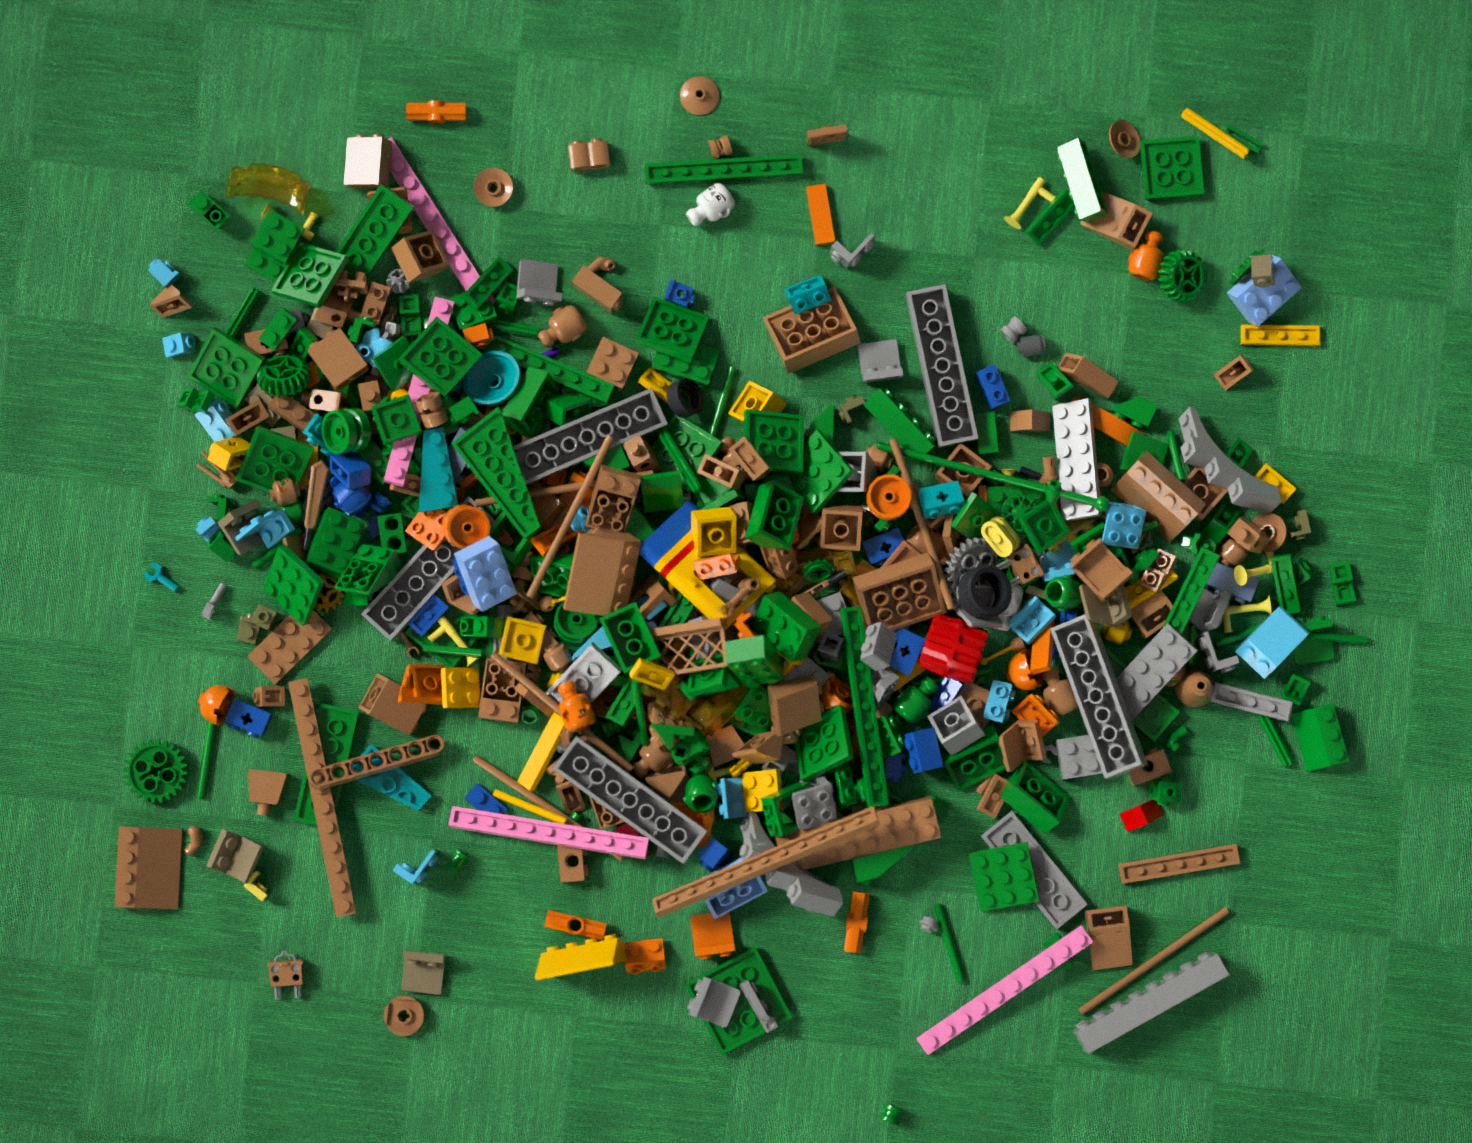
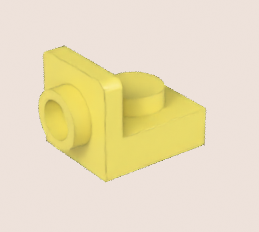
[244,870,269,901]

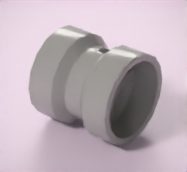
[1000,316,1027,344]

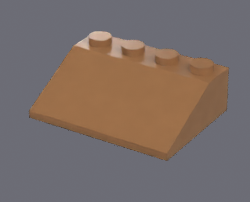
[763,287,860,374]
[1111,451,1206,543]
[563,533,641,616]
[852,553,946,631]
[115,827,183,909]

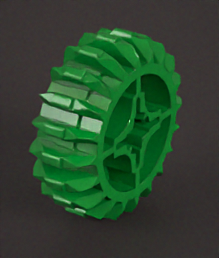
[1157,249,1207,302]
[257,353,311,398]

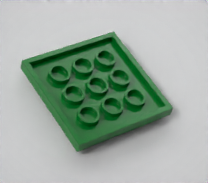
[684,947,792,1055]

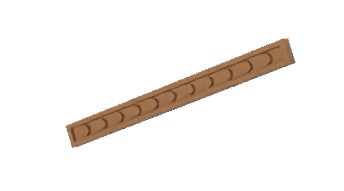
[288,678,357,918]
[652,806,880,918]

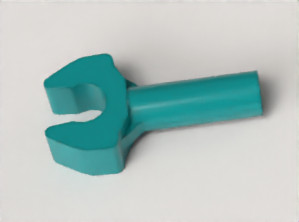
[143,563,179,593]

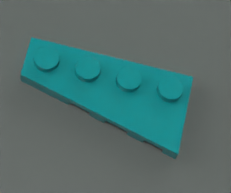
[419,427,458,513]
[352,744,432,811]

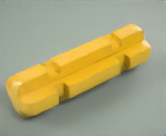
[729,760,753,778]

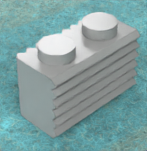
[860,622,897,671]

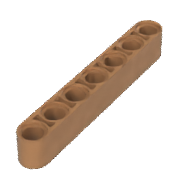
[310,735,444,790]

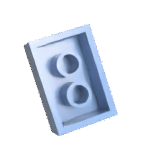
[1227,254,1302,327]
[454,536,517,612]
[702,857,768,919]

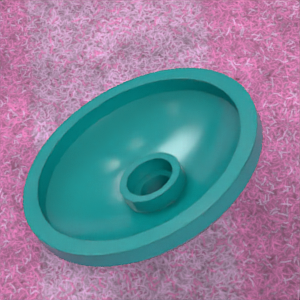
[463,351,521,406]

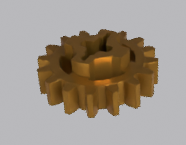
[314,572,345,614]

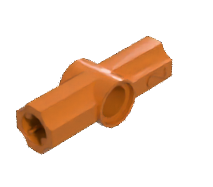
[406,100,466,123]
[844,891,870,954]
[544,910,607,940]

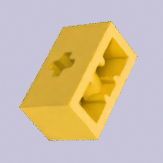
[207,436,250,471]

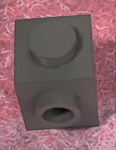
[288,308,309,336]

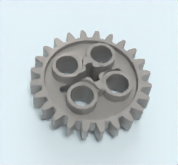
[944,537,1002,595]

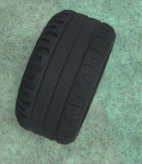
[957,565,1012,619]

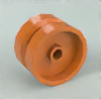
[866,474,911,520]
[442,504,490,549]

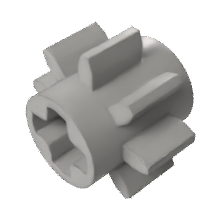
[386,269,412,294]

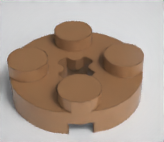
[384,995,424,1036]

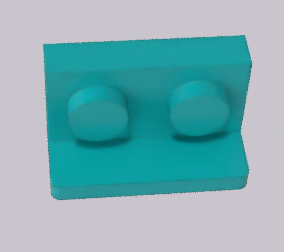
[784,275,831,315]
[302,413,332,457]

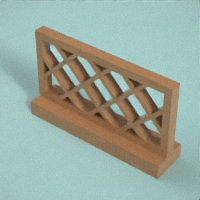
[649,618,728,675]

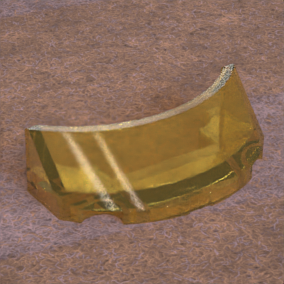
[226,163,310,215]
[776,547,859,600]

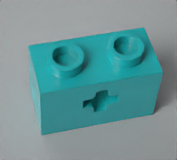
[918,481,964,519]

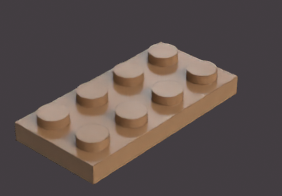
[247,610,333,685]

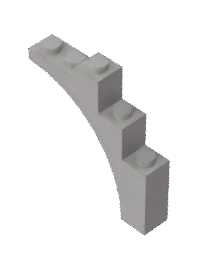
[1179,407,1282,513]
[740,812,843,917]

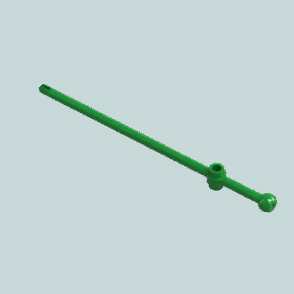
[876,442,1109,512]

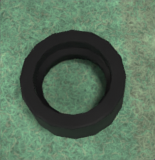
[666,378,704,418]

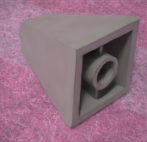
[837,452,879,492]

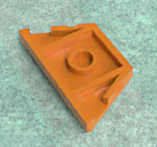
[398,664,446,705]

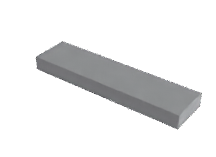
[1210,682,1293,721]

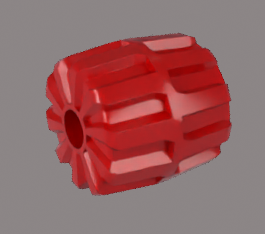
[918,614,988,683]

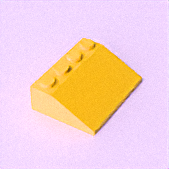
[535,934,627,980]

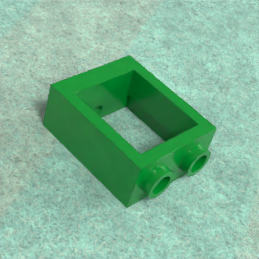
[489,511,544,568]
[761,783,810,837]

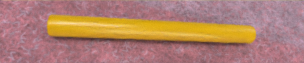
[493,789,567,824]

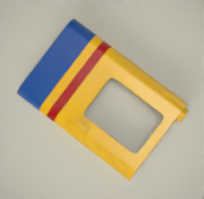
[639,500,777,630]

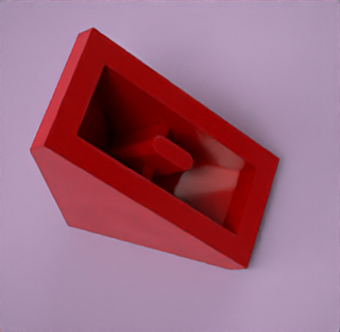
[1119,799,1164,832]

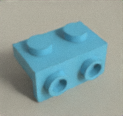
[195,397,234,442]
[1008,596,1056,645]
[983,680,1016,725]

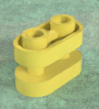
[981,516,1020,557]

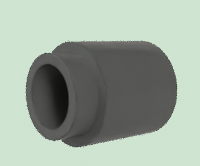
[1016,335,1046,357]

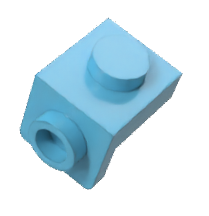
[162,333,196,357]
[195,516,225,542]

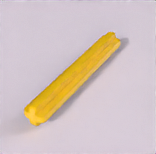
[1182,108,1249,158]

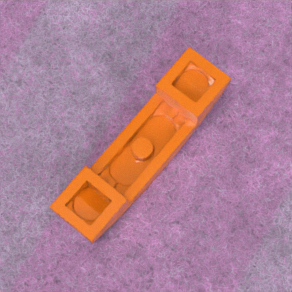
[1071,396,1143,447]

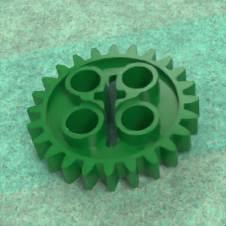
[123,739,189,804]

